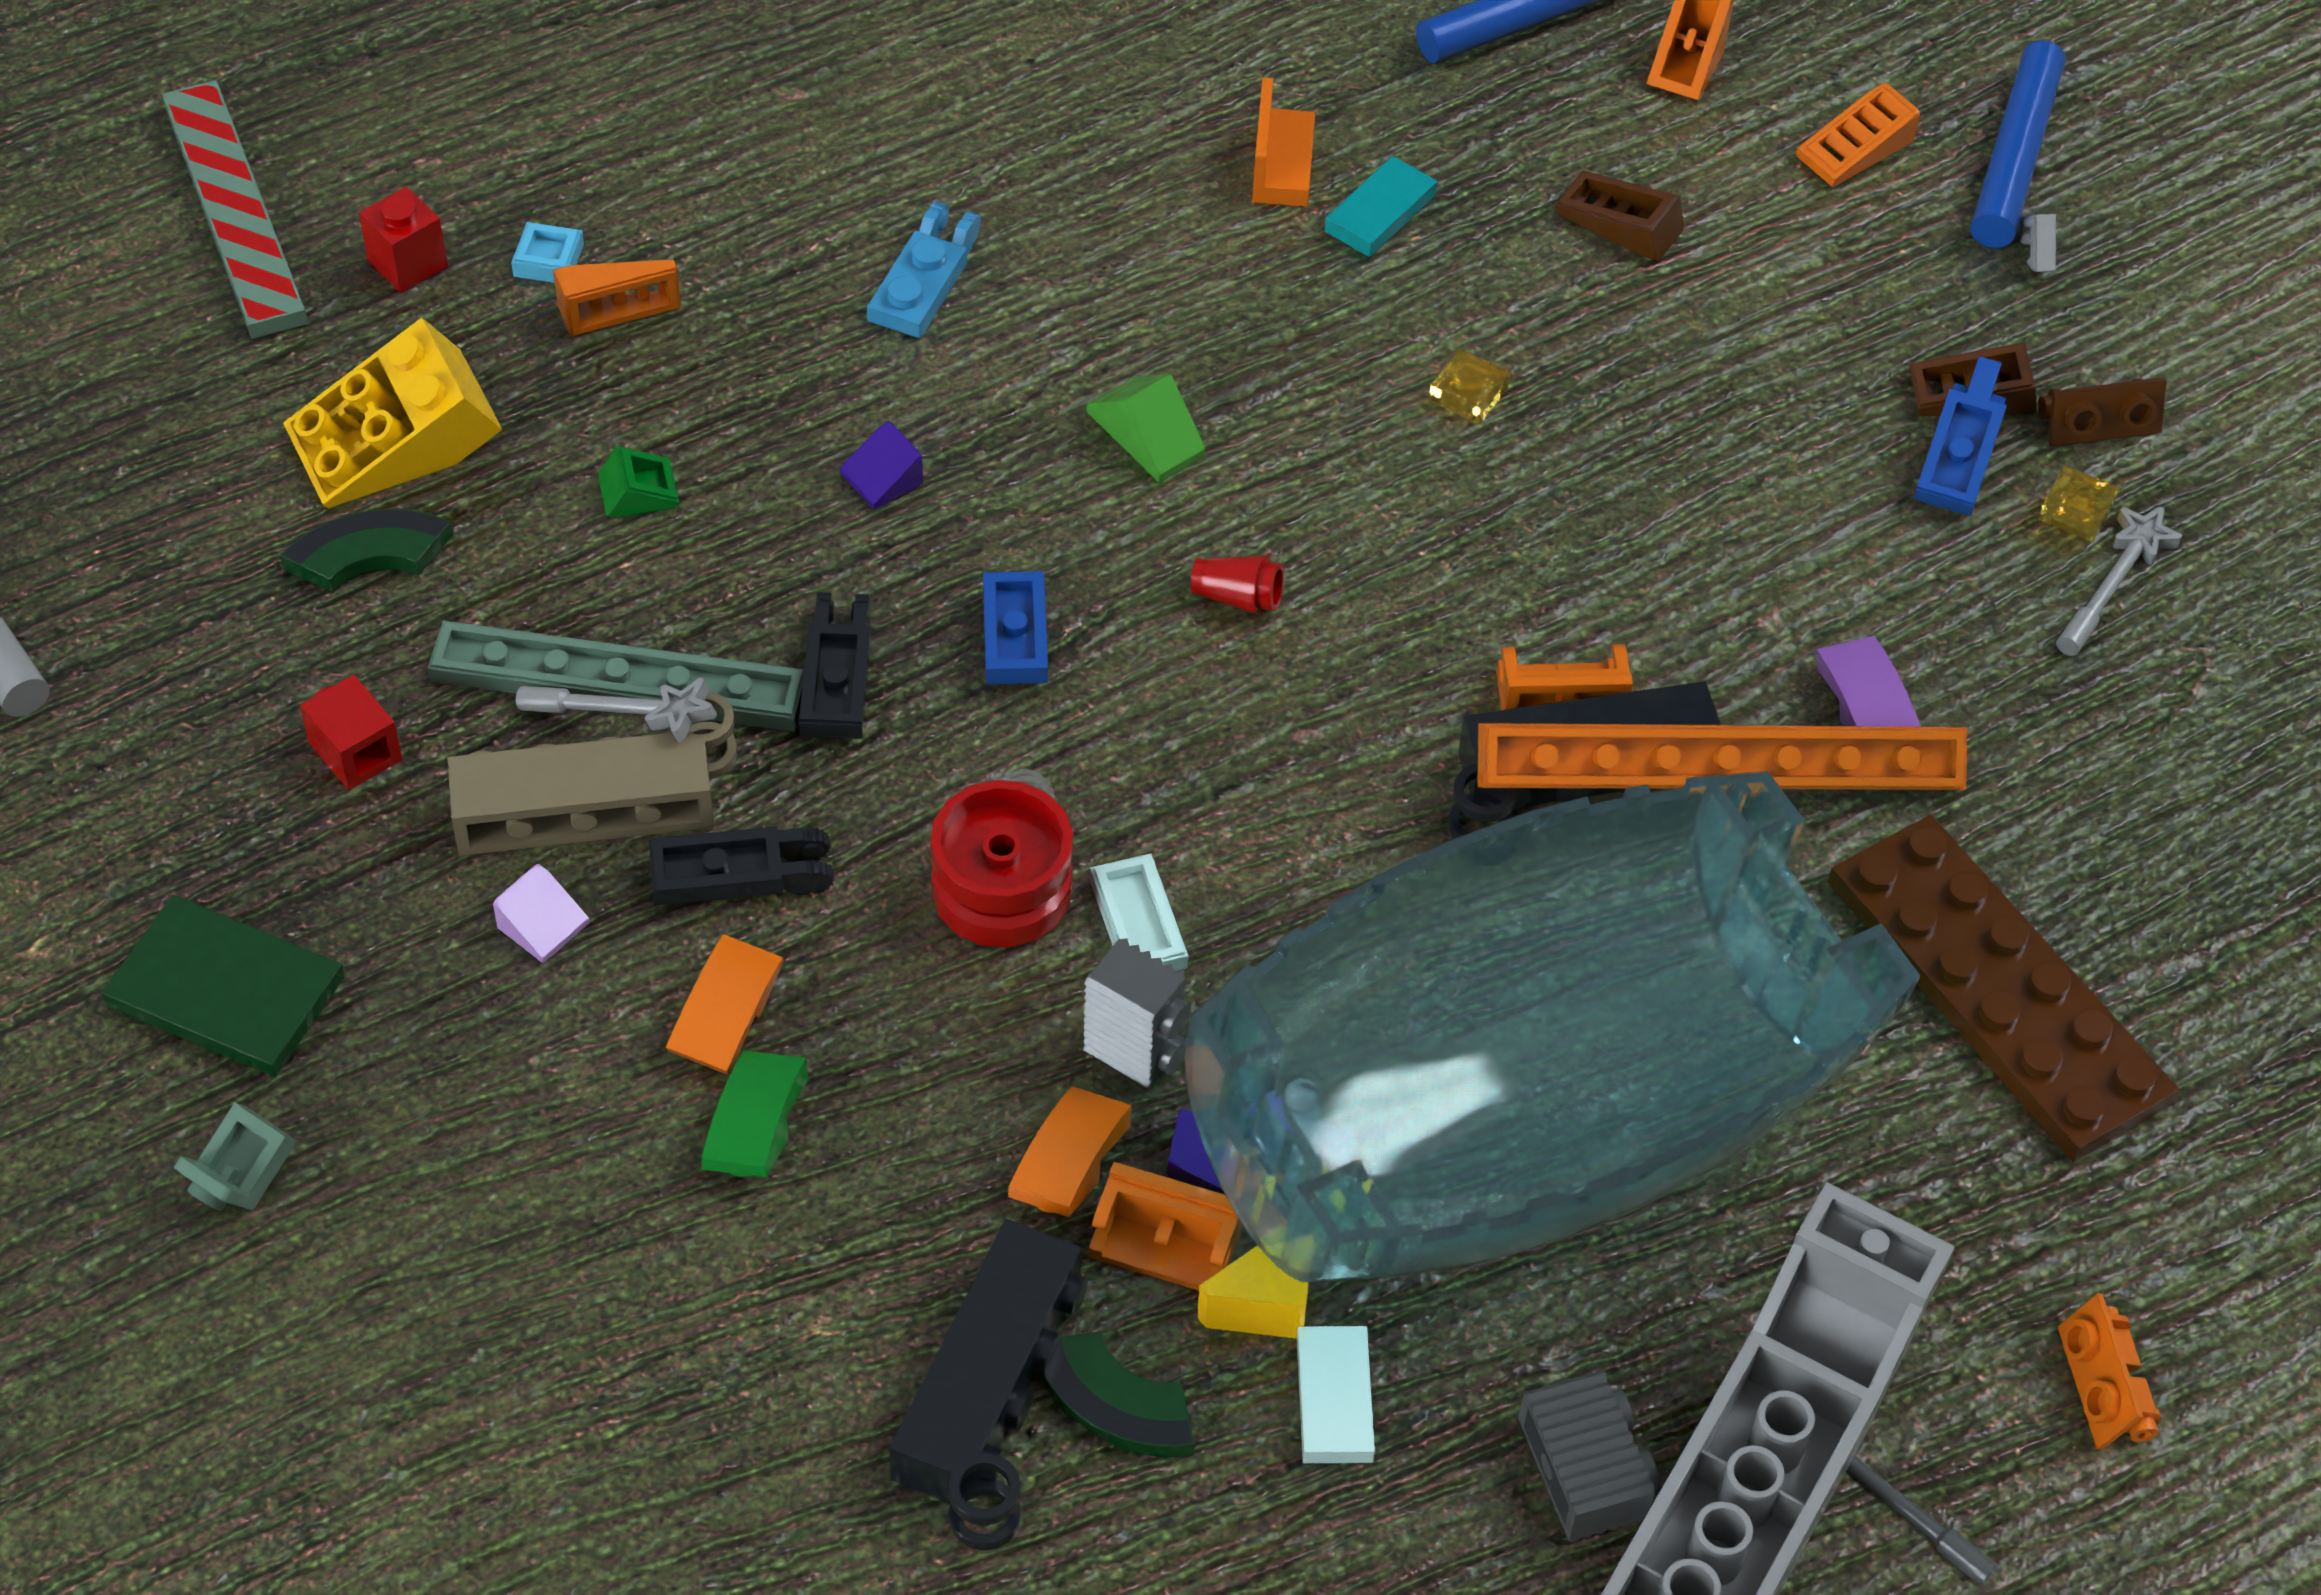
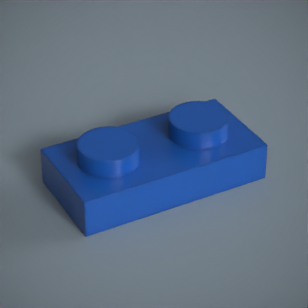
[983,571,1048,684]

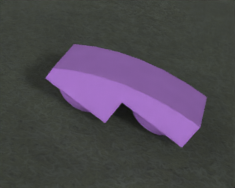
[1816,636,1920,726]

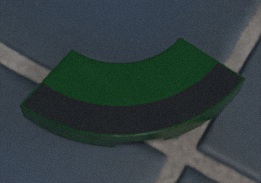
[280,509,454,593]
[1038,1331,1195,1457]

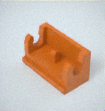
[1496,644,1633,710]
[1088,1162,1244,1291]

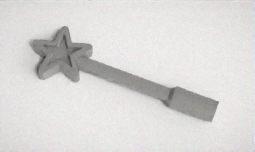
[2056,506,2182,656]
[516,678,717,742]

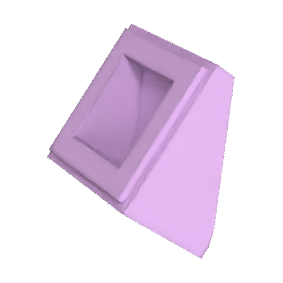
[493,864,590,964]

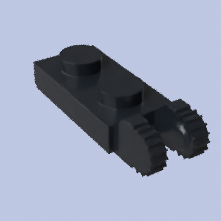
[799,592,872,739]
[649,826,834,906]

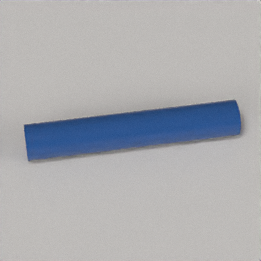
[1416,0,1600,63]
[1970,41,2066,248]

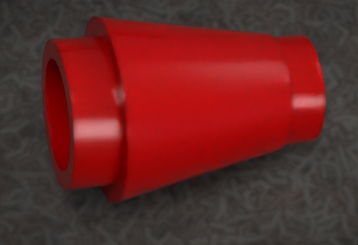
[1191,555,1284,615]

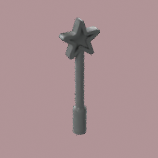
[1846,1441,1999,1586]

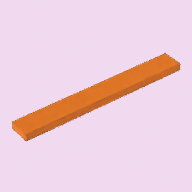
[1477,723,1968,790]

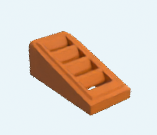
[1796,83,1920,188]
[553,259,681,337]

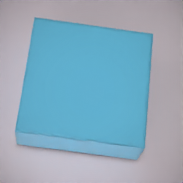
[511,222,584,283]

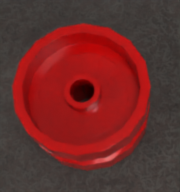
[930,780,1073,948]

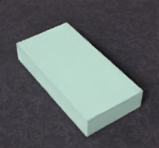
[1090,854,1189,972]
[1297,1326,1375,1463]

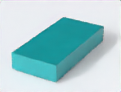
[1325,155,1438,258]

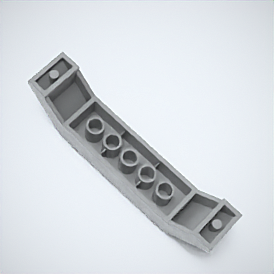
[1601,1182,1955,1595]

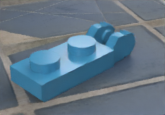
[867,201,982,338]

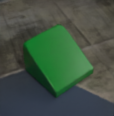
[598,446,679,517]

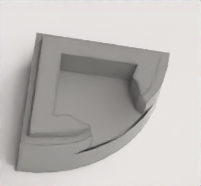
[2019,214,2056,272]

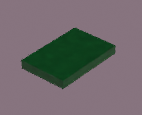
[101,895,345,1077]

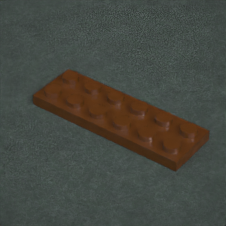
[1828,814,2180,1163]

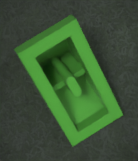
[1087,373,1206,483]

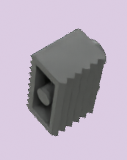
[1082,938,1191,1088]
[1518,1370,1660,1542]

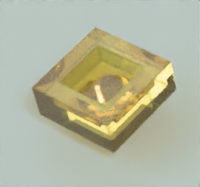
[1429,349,1510,424]
[2038,465,2120,542]

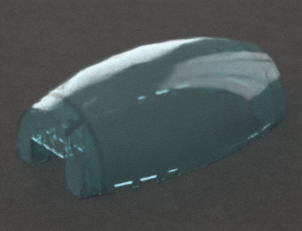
[1185,771,1920,1283]

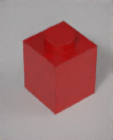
[359,186,448,293]
[300,674,403,791]

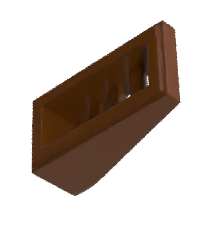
[1555,171,1684,261]
[1909,342,2037,416]

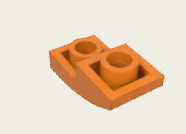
[666,934,784,1076]
[1008,1086,1132,1217]

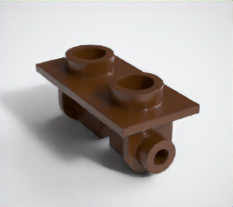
[2038,377,2167,446]

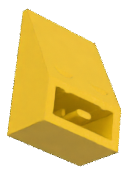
[283,317,503,509]

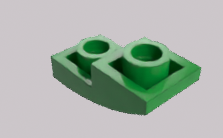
[701,1050,808,1178]

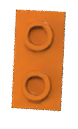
[2057,1293,2162,1450]

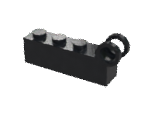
[1449,681,1721,851]
[889,1219,1089,1550]

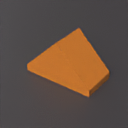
[1646,0,1734,101]

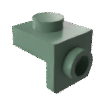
[173,1103,297,1211]

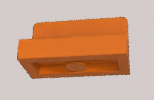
[1252,77,1315,207]

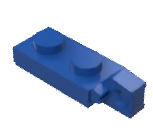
[1913,356,2007,516]

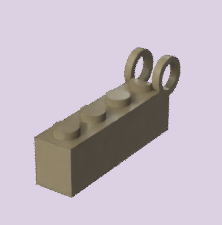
[447,692,737,856]

